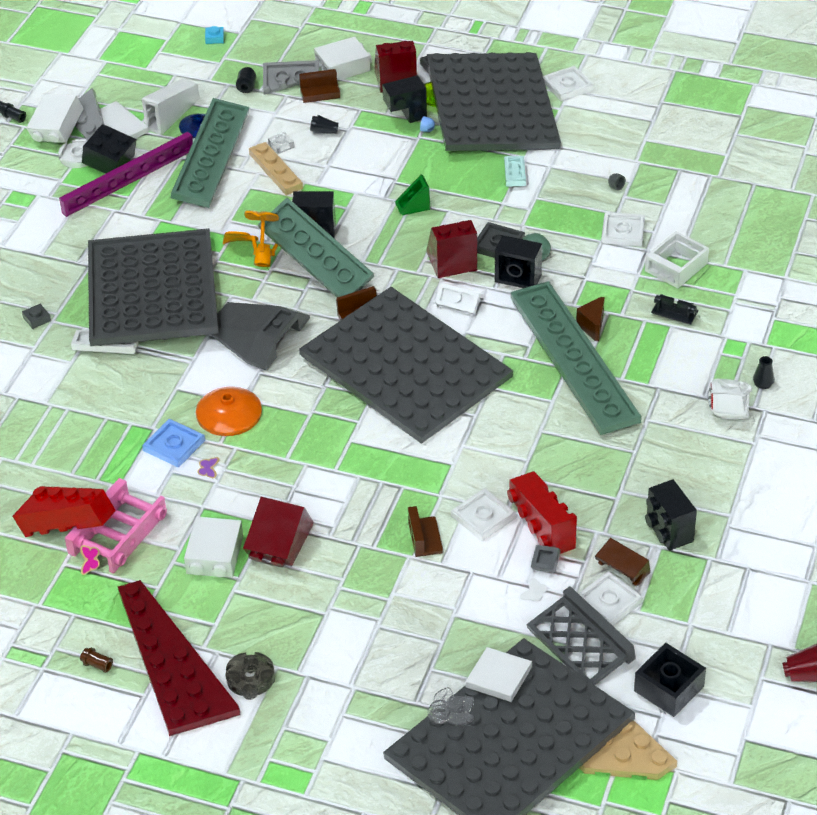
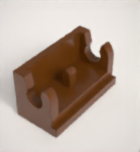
[595,537,651,586]

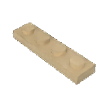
[249,142,303,195]

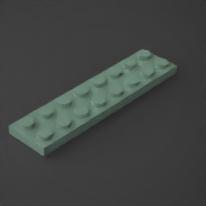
[171,98,249,208]

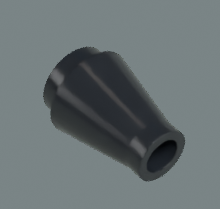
[310,115,339,134]
[753,356,775,389]

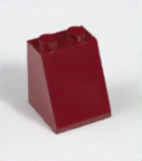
[374,41,417,93]
[427,220,477,278]
[243,496,314,567]

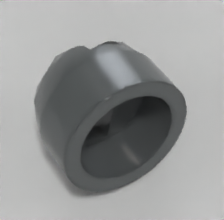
[608,173,626,190]

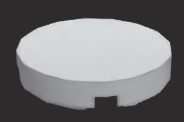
[58,139,88,168]

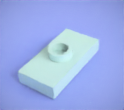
[504,156,526,187]

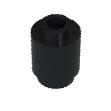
[236,67,256,93]

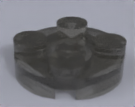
[225,652,275,700]

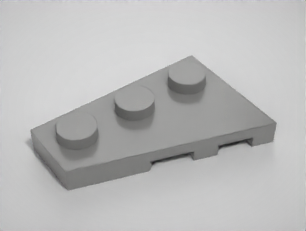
[263,60,319,95]
[75,88,104,140]

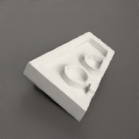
[71,329,139,354]

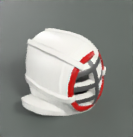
[708,378,752,420]

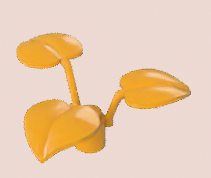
[223,211,279,267]

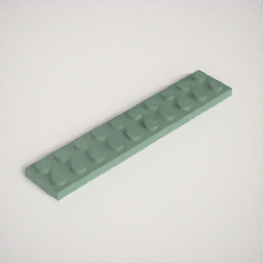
[510,281,642,435]

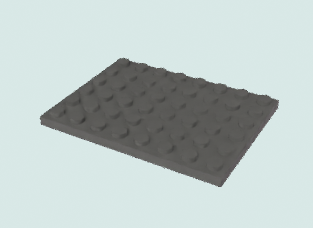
[426,52,561,151]
[88,228,219,346]
[299,287,513,444]
[383,638,635,815]

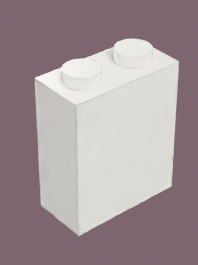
[314,37,372,81]
[26,94,84,143]
[184,516,243,578]

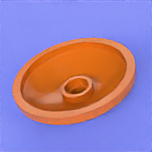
[196,386,262,436]

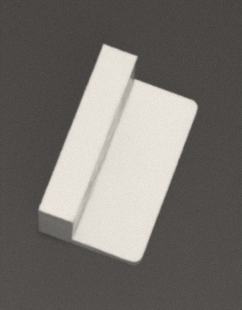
[435,283,485,314]

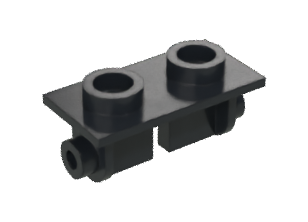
[651,294,699,325]

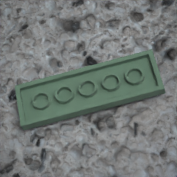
[258,198,374,297]

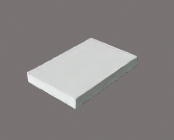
[99,101,149,139]

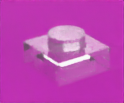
[268,132,295,154]

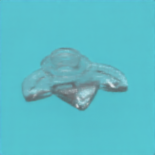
[428,687,474,726]

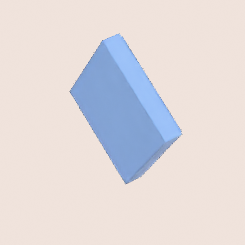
[142,419,205,468]

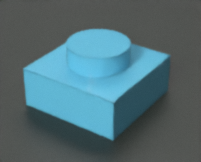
[205,26,224,44]

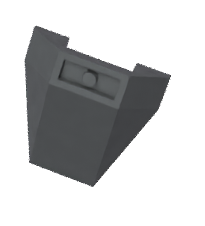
[211,302,310,370]

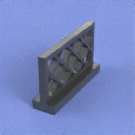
[526,586,636,685]

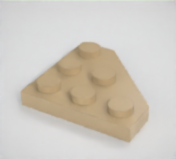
[579,721,677,780]

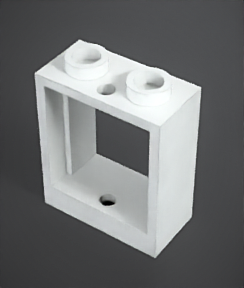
[645,231,709,289]

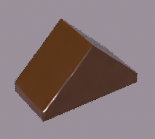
[576,297,605,341]

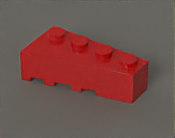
[507,471,577,554]
[12,486,116,537]

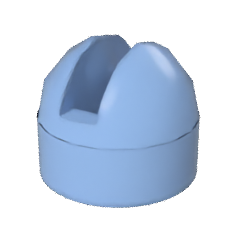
[420,116,435,132]

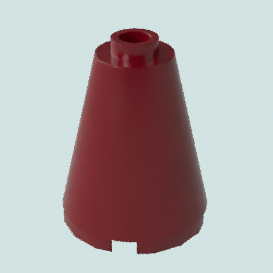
[782,644,817,682]

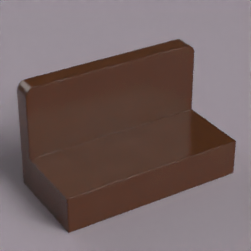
[299,69,340,103]
[336,286,377,321]
[408,506,443,557]

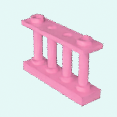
[65,478,167,574]

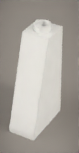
[142,78,200,135]

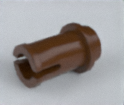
[80,647,113,673]

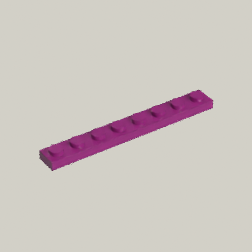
[59,132,193,217]

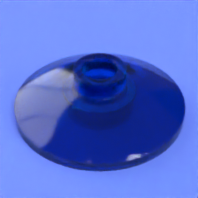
[179,113,206,138]

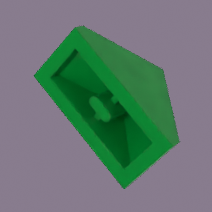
[395,174,430,215]

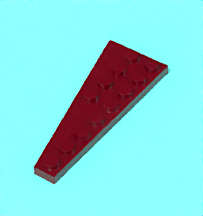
[118,580,240,736]

